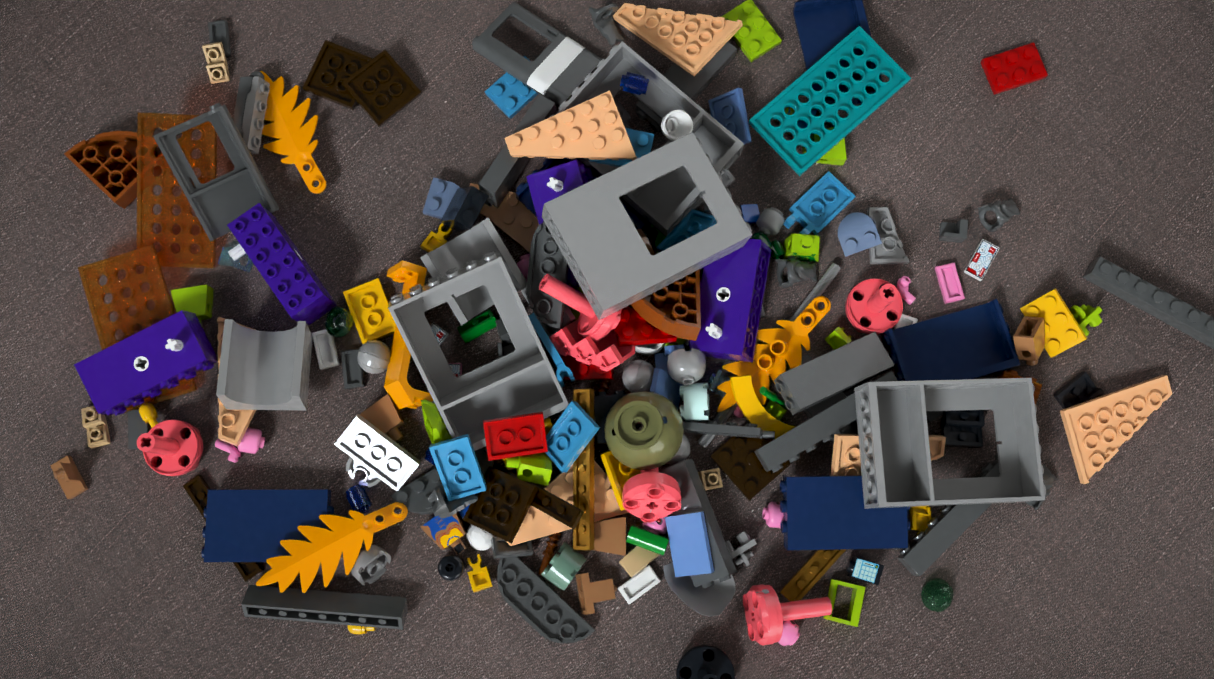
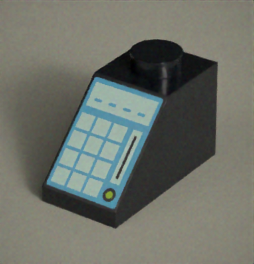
[846,557,884,585]

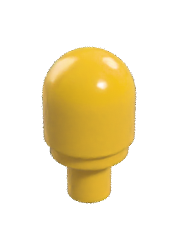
[139,403,158,428]
[347,625,376,635]

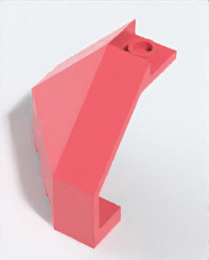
[549,306,635,372]

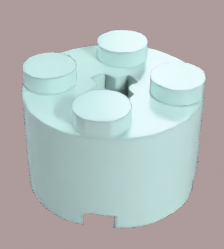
[680,382,710,422]

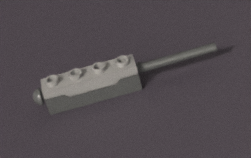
[233,71,270,154]

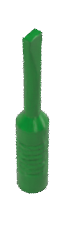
[759,386,787,409]

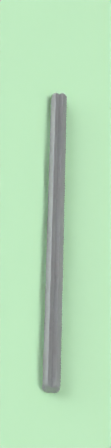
[698,263,841,448]

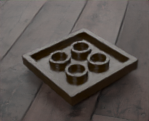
[302,40,373,110]
[342,50,422,127]
[710,422,793,501]
[463,466,539,544]

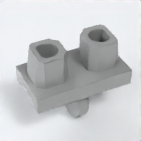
[726,531,757,567]

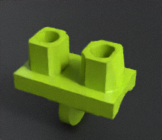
[1070,304,1103,336]

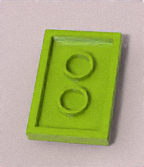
[721,0,782,62]

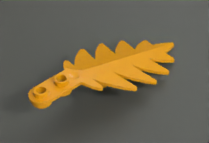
[260,71,327,194]
[717,296,831,413]
[256,502,408,593]

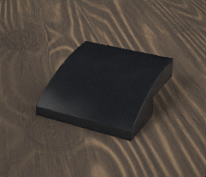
[1053,372,1105,409]
[942,410,985,448]

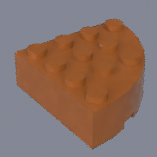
[64,131,169,209]
[631,269,701,341]

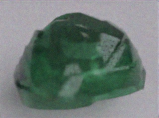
[325,307,354,337]
[921,578,954,612]

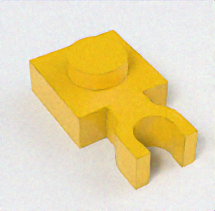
[421,223,452,253]
[467,554,493,593]

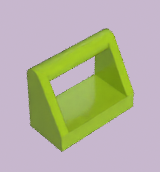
[823,579,866,627]

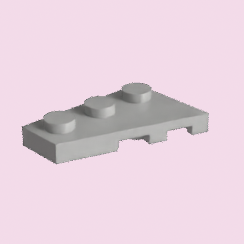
[867,207,909,264]

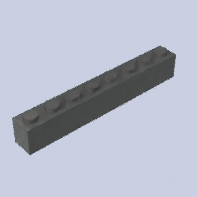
[1083,256,1214,349]
[754,371,898,473]
[897,453,1000,576]
[241,585,408,630]

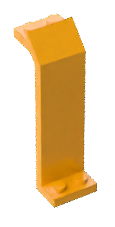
[384,260,433,410]

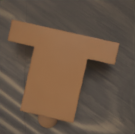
[50,456,88,499]
[575,573,617,615]

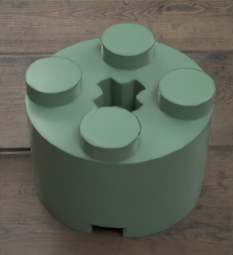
[541,542,586,591]

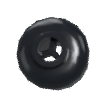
[438,554,465,581]

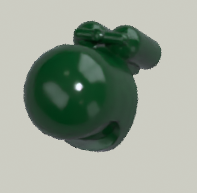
[750,232,786,259]

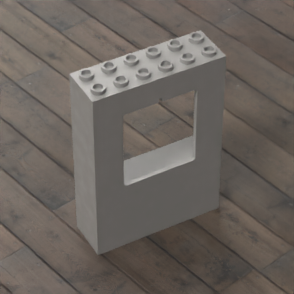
[549,41,744,237]
[542,132,752,320]
[388,251,569,451]
[854,378,1046,509]

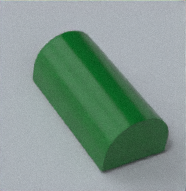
[457,310,496,344]
[626,526,669,556]

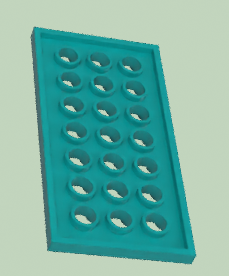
[748,26,911,176]

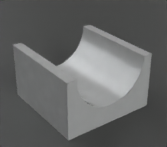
[420,217,527,325]
[216,319,313,411]

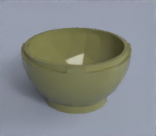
[604,391,683,470]

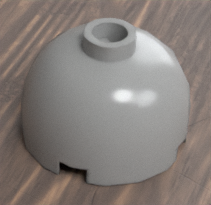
[667,348,706,385]
[351,545,391,585]

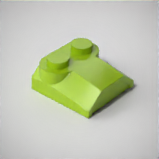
[421,399,452,444]

